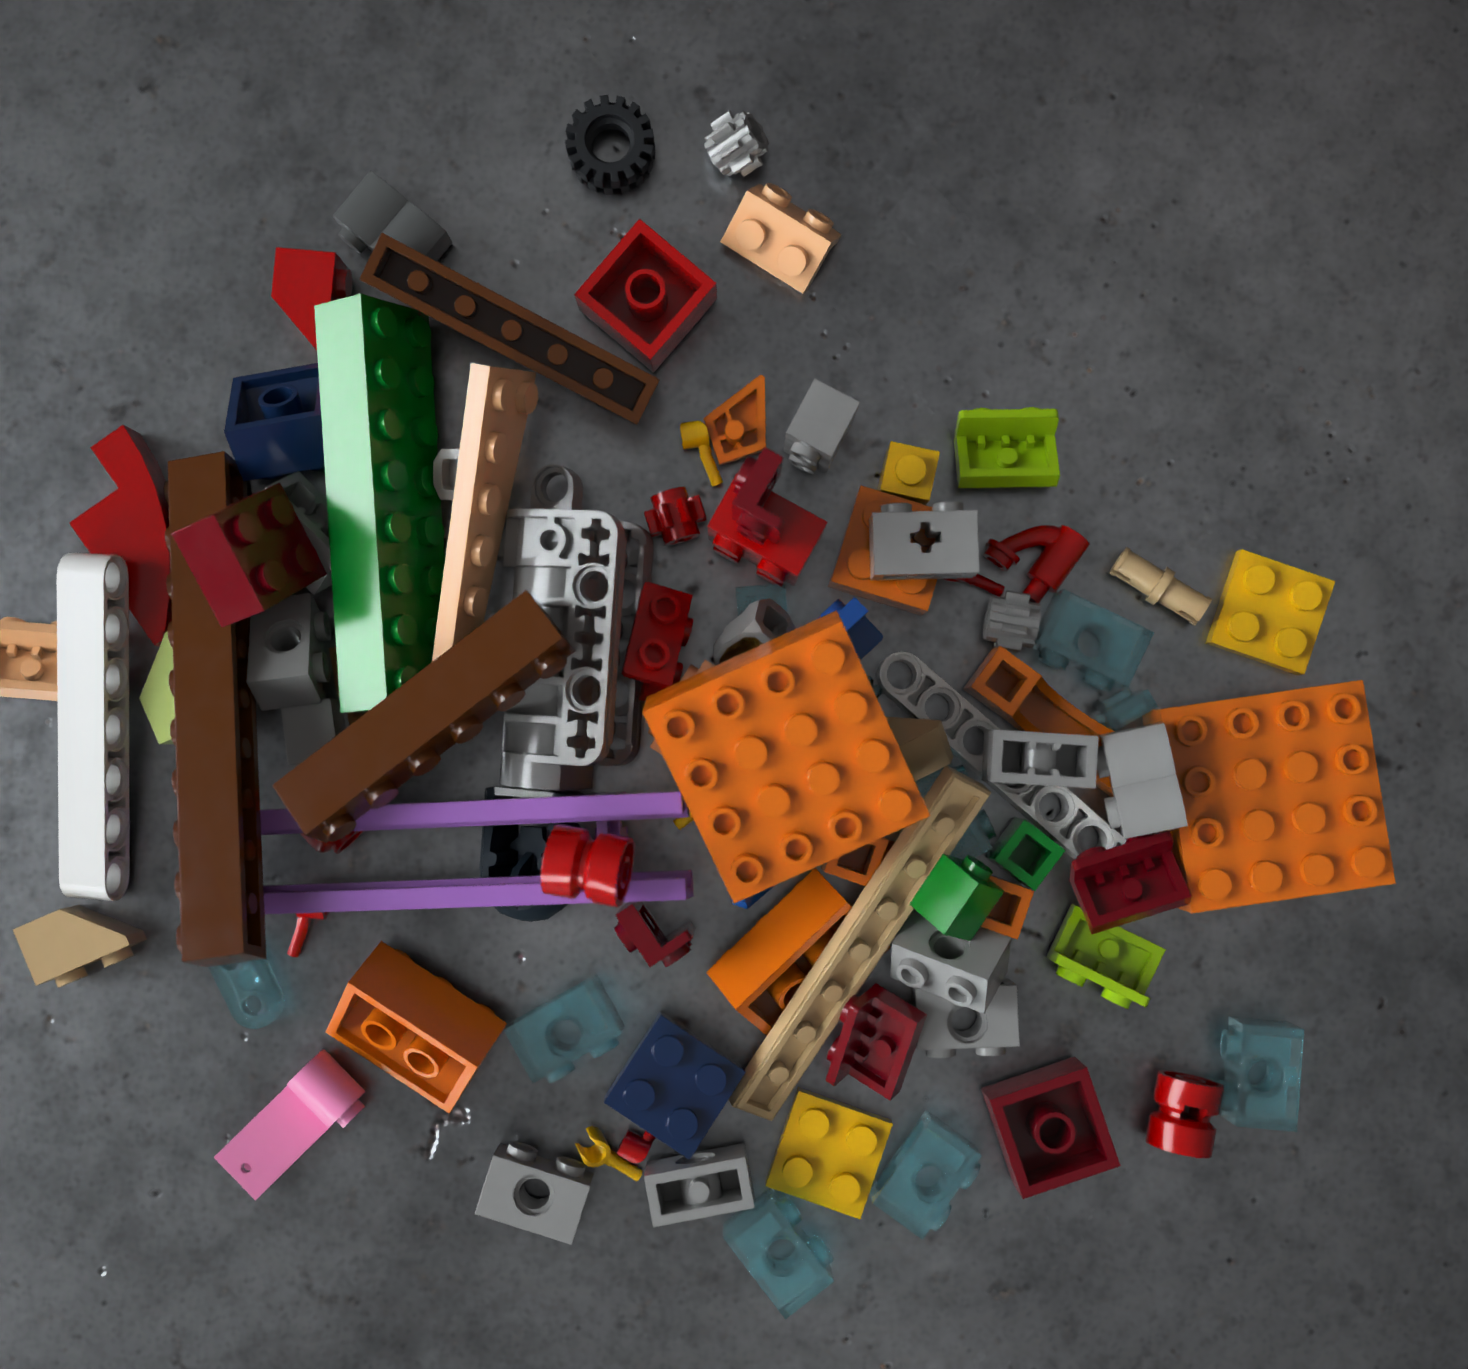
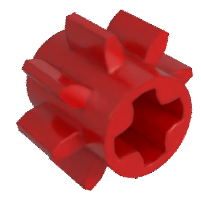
[644,486,707,546]

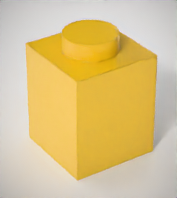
[877,441,940,505]

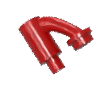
[983,525,1090,604]

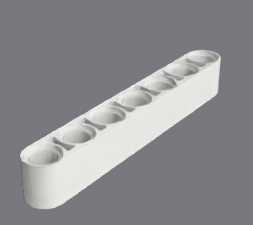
[57,553,130,901]
[876,651,1126,860]

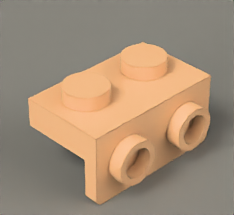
[720,183,841,294]
[0,617,58,701]

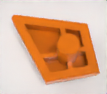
[703,375,766,466]

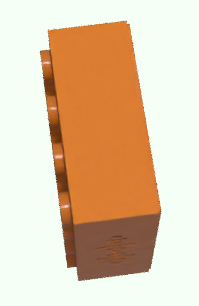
[642,610,930,903]
[1141,680,1396,913]

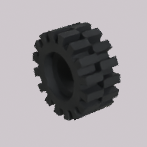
[565,95,656,195]

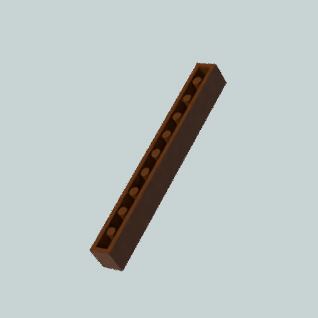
[164,451,266,967]

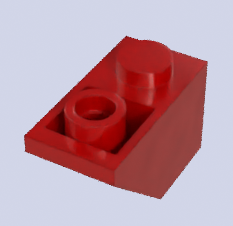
[271,247,352,350]

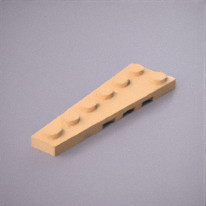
[432,363,538,662]

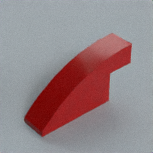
[69,425,172,646]

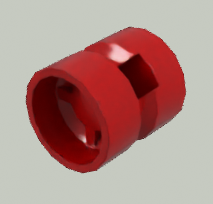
[541,824,635,908]
[1145,1070,1224,1158]

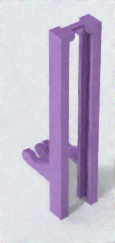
[260,791,694,914]

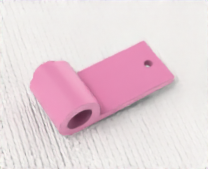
[214,1049,366,1201]

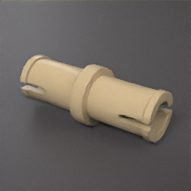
[1109,547,1212,626]

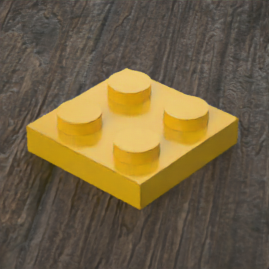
[1205,549,1335,675]
[765,1087,893,1219]

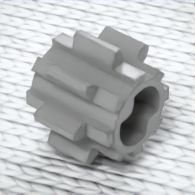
[704,110,769,177]
[983,590,1041,653]

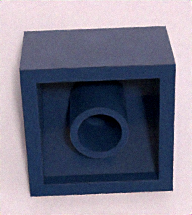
[224,363,325,481]

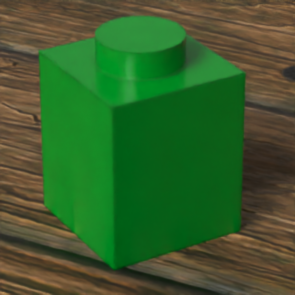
[985,817,1066,891]
[910,854,1004,941]

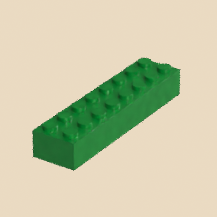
[314,293,445,713]

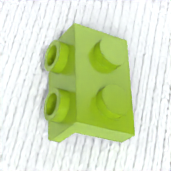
[954,407,1060,488]
[1046,904,1166,1010]

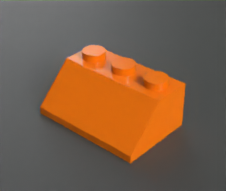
[706,868,891,1036]
[326,941,507,1114]

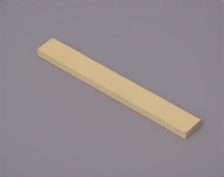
[729,765,992,1121]

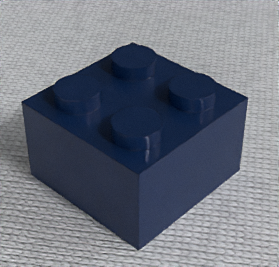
[604,1012,746,1160]

